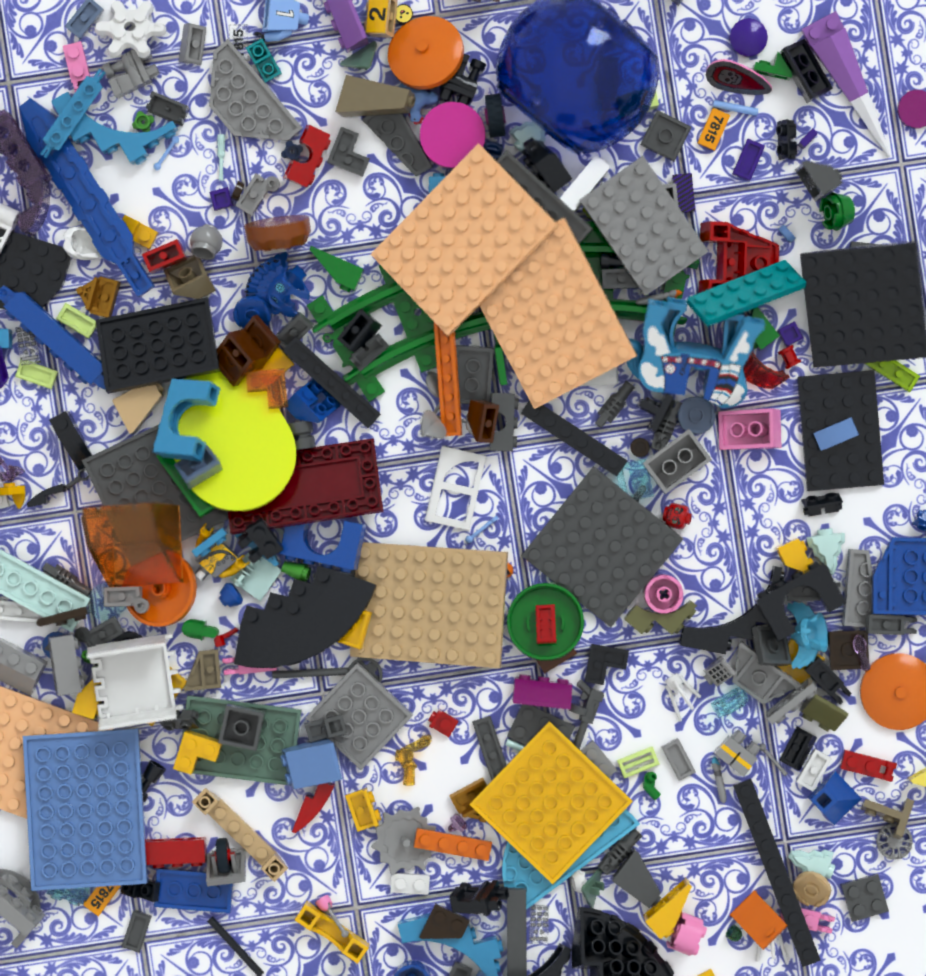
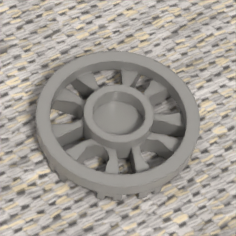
[876,823,913,860]

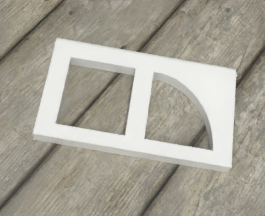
[425,445,486,530]

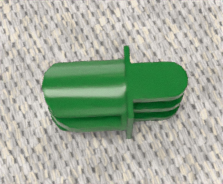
[182,619,219,641]

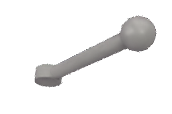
[759,744,788,776]

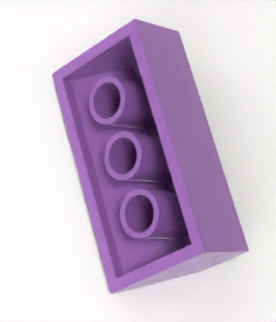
[323,0,369,53]

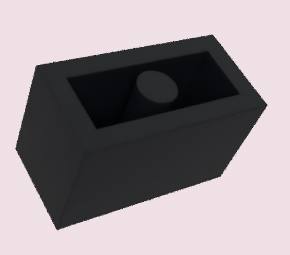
[337,309,382,353]

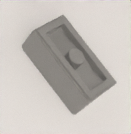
[179,23,207,65]

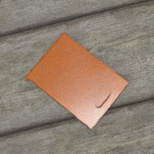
[730,890,788,950]

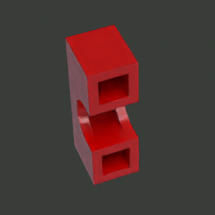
[283,125,331,188]

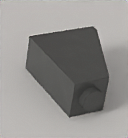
[611,848,661,908]

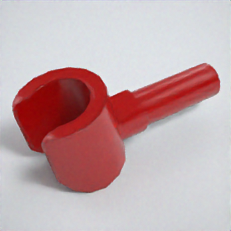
[214,627,238,647]

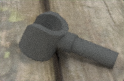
[65,469,89,490]

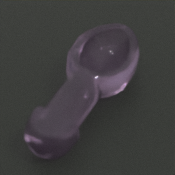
[853,635,871,671]

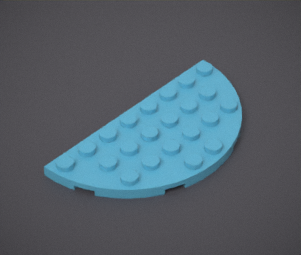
[502,809,640,910]

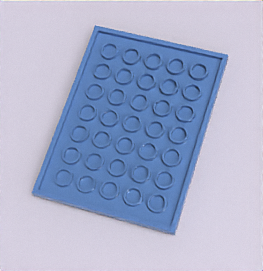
[23,728,148,891]

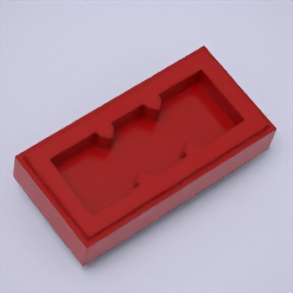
[535,604,557,644]

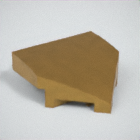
[76,277,121,318]
[449,777,487,823]

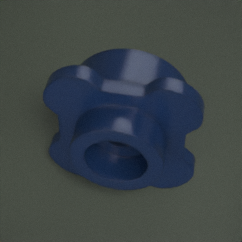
[281,140,303,162]

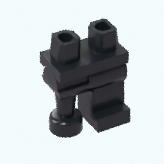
[440,54,486,105]
[449,880,509,916]

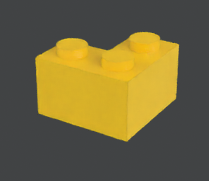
[173,730,223,774]

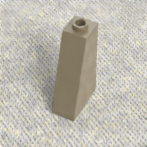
[335,75,415,117]

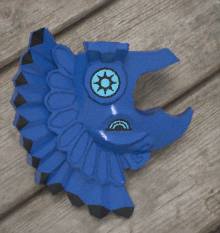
[244,252,310,318]

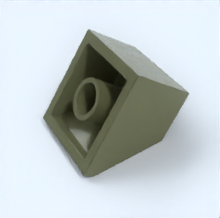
[799,694,849,732]

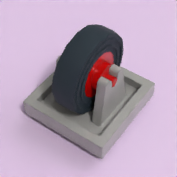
[206,838,246,887]

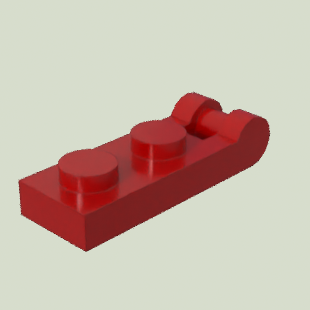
[840,749,897,782]

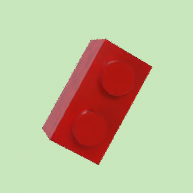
[142,239,187,274]

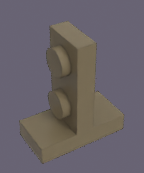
[861,798,914,840]

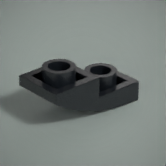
[121,879,161,902]

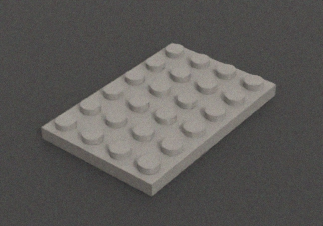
[579,156,709,296]

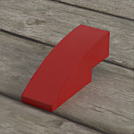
[292,782,335,833]

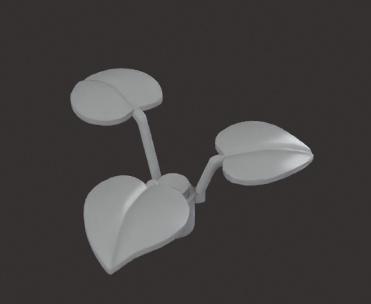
[421,371,473,439]

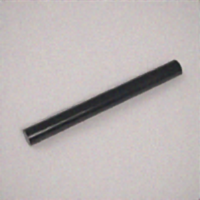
[207,916,264,976]

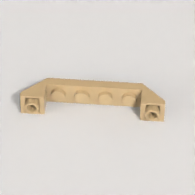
[192,788,288,882]

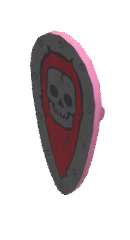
[706,59,772,95]

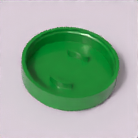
[507,583,584,661]

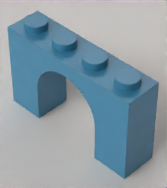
[153,379,220,462]

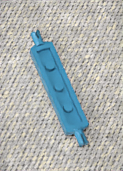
[40,68,106,159]

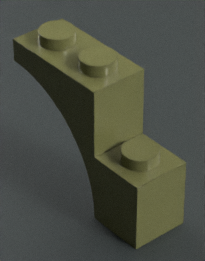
[623,600,697,635]

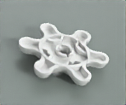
[94,0,167,58]

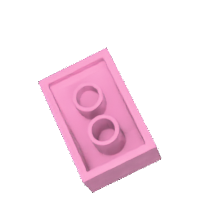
[718,408,782,450]

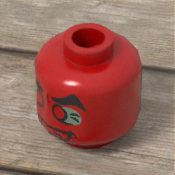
[663,503,692,530]

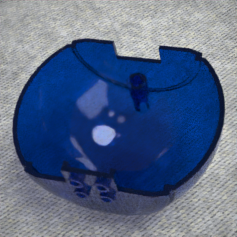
[495,0,659,155]

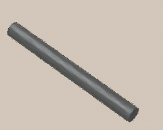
[272,667,349,679]

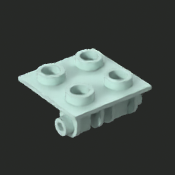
[229,548,281,601]

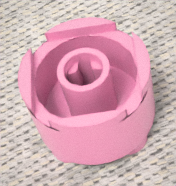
[643,574,683,614]
[666,912,707,956]

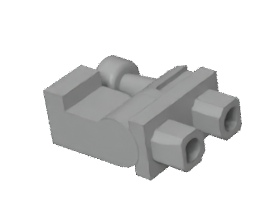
[102,49,160,99]

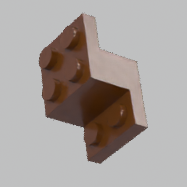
[217,315,281,386]

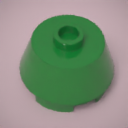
[819,192,855,231]

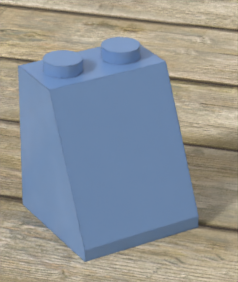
[280,738,343,789]

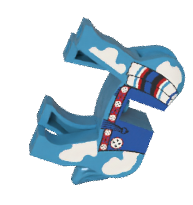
[627,297,765,408]

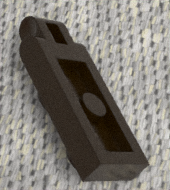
[37,606,90,626]

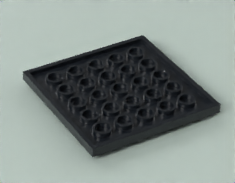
[800,241,926,367]

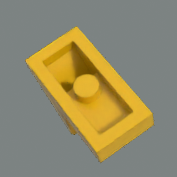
[122,215,159,249]

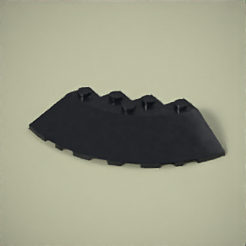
[234,566,377,668]
[572,907,674,976]

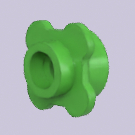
[132,111,154,132]

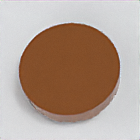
[244,215,311,251]

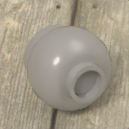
[190,224,223,260]

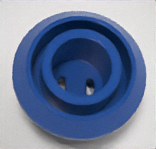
[218,583,243,607]

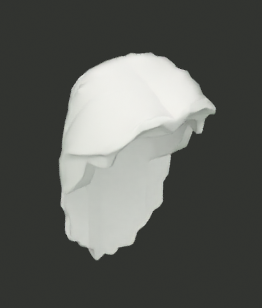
[63,226,104,260]

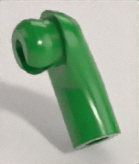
[643,772,661,800]

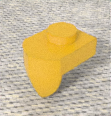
[0,482,26,509]

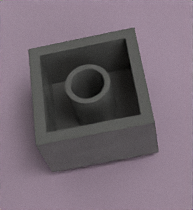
[218,703,266,751]

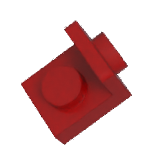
[428,709,459,737]

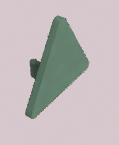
[340,41,377,70]
[581,868,604,908]

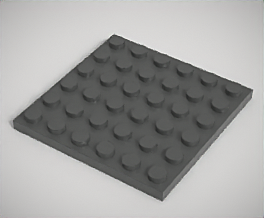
[82,425,229,565]
[521,466,684,627]

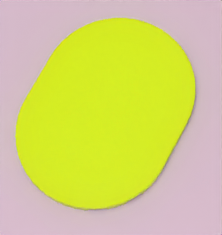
[174,371,296,511]

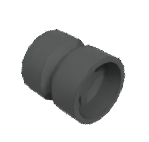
[288,421,316,450]

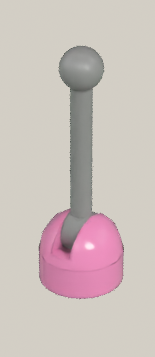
[315,895,349,938]

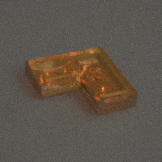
[246,369,288,409]

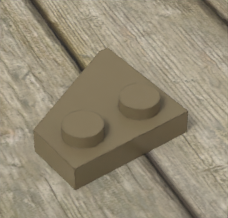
[184,649,221,691]

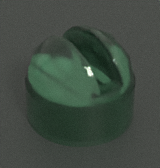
[725,924,742,942]

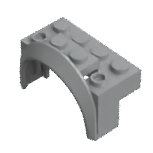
[0,869,45,948]

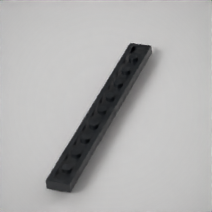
[733,778,821,967]

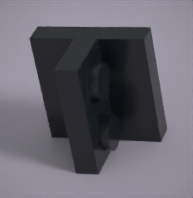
[636,394,673,432]

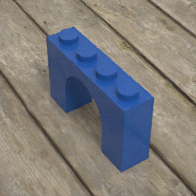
[280,521,366,573]

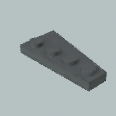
[361,113,433,177]

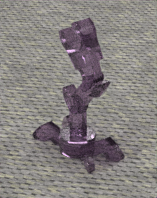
[0,451,25,483]

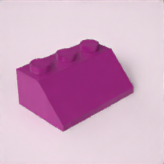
[512,674,572,710]

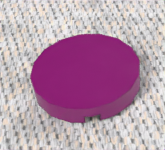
[897,90,926,129]

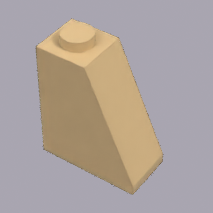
[112,383,164,434]

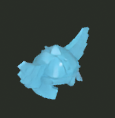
[787,601,828,669]

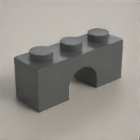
[490,393,519,452]

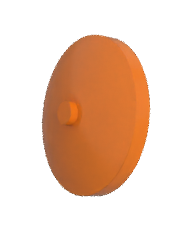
[388,16,464,90]
[123,550,197,627]
[860,653,926,730]

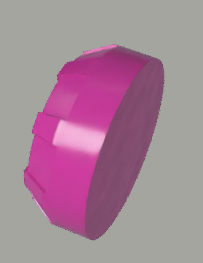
[420,102,485,169]

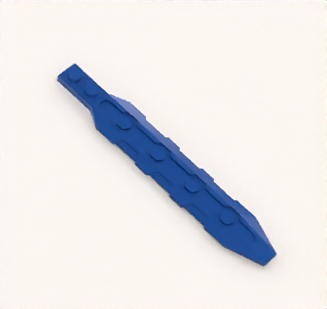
[19,98,155,297]

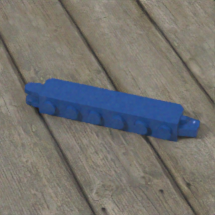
[0,285,105,390]

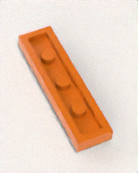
[413,828,492,861]

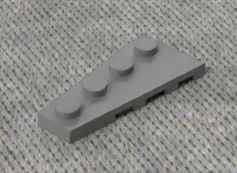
[842,549,873,627]

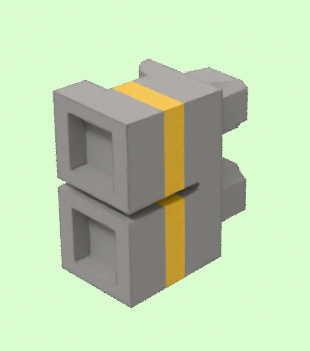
[714,730,761,777]

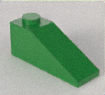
[309,246,364,293]

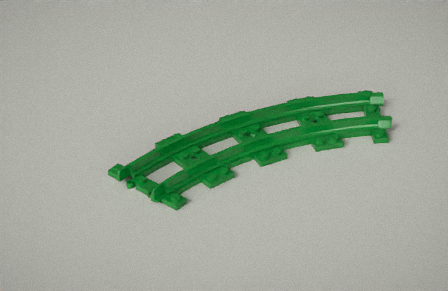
[306,221,699,402]

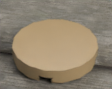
[793,871,832,907]

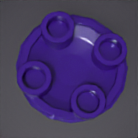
[729,18,768,57]

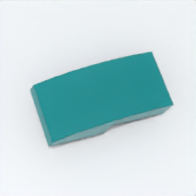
[246,39,282,83]

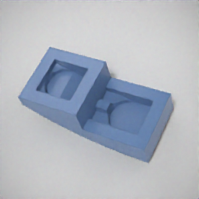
[813,417,859,451]

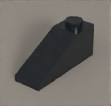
[49,411,93,471]

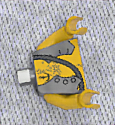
[194,523,250,581]

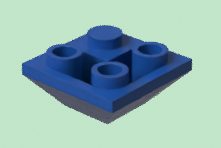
[284,379,341,423]
[808,771,862,825]

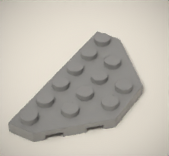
[209,39,303,141]

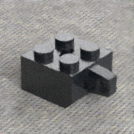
[521,137,572,193]

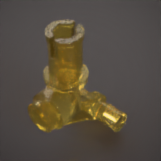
[395,735,432,786]

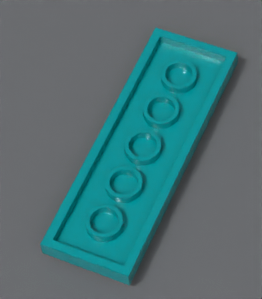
[687,260,806,327]

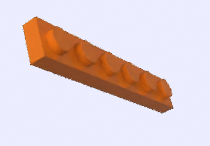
[433,321,463,436]

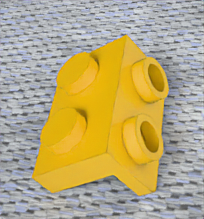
[345,787,381,832]

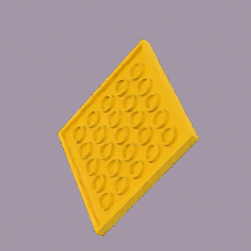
[469,721,633,884]

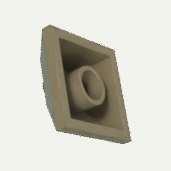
[164,255,216,299]

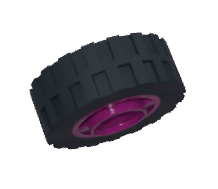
[484,93,506,138]

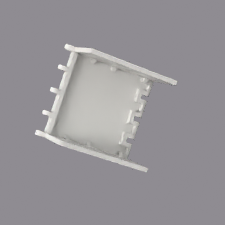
[87,633,184,731]

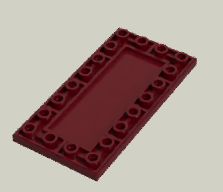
[228,438,384,535]

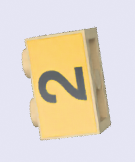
[364,0,398,38]

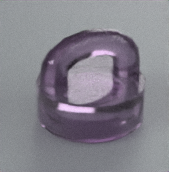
[448,813,468,832]

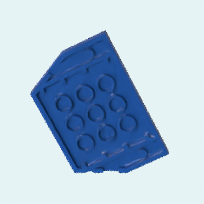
[872,537,926,615]

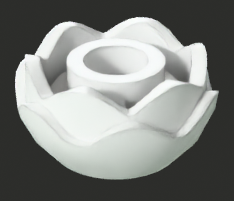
[571,870,587,894]

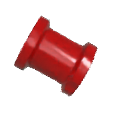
[778,345,801,369]

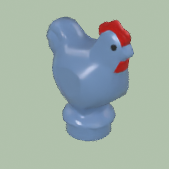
[398,83,439,125]

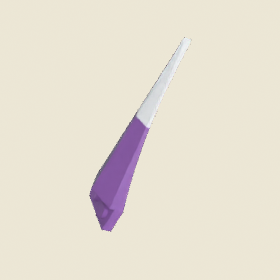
[801,11,891,157]

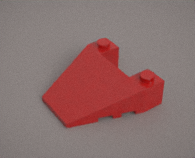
[698,221,779,293]

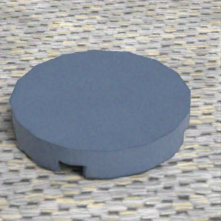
[677,396,716,435]

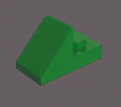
[753,52,792,81]

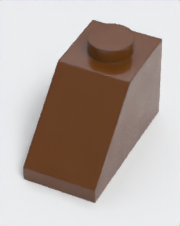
[467,399,499,443]

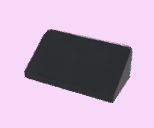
[780,727,817,771]

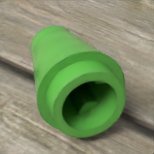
[281,561,311,582]

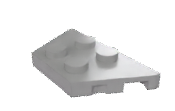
[732,641,801,704]

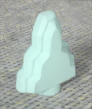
[509,113,552,153]
[806,528,845,575]
[788,849,835,879]

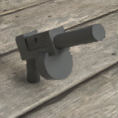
[569,679,604,750]

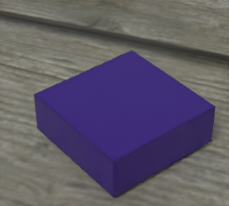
[797,128,818,149]
[209,187,233,211]
[777,321,803,347]

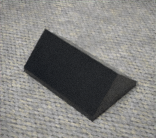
[779,39,833,103]

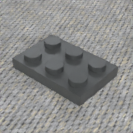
[456,345,494,404]
[507,704,575,745]

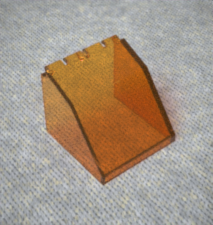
[80,502,183,587]

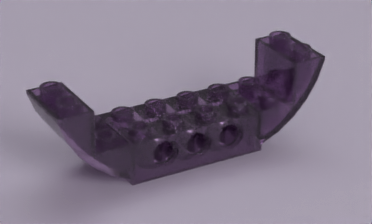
[0,109,52,236]

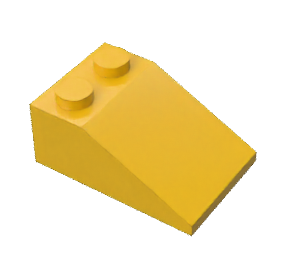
[643,878,692,939]

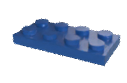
[154,868,233,913]

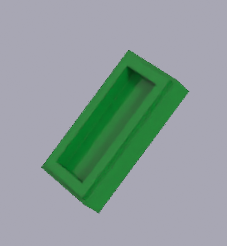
[494,344,507,385]

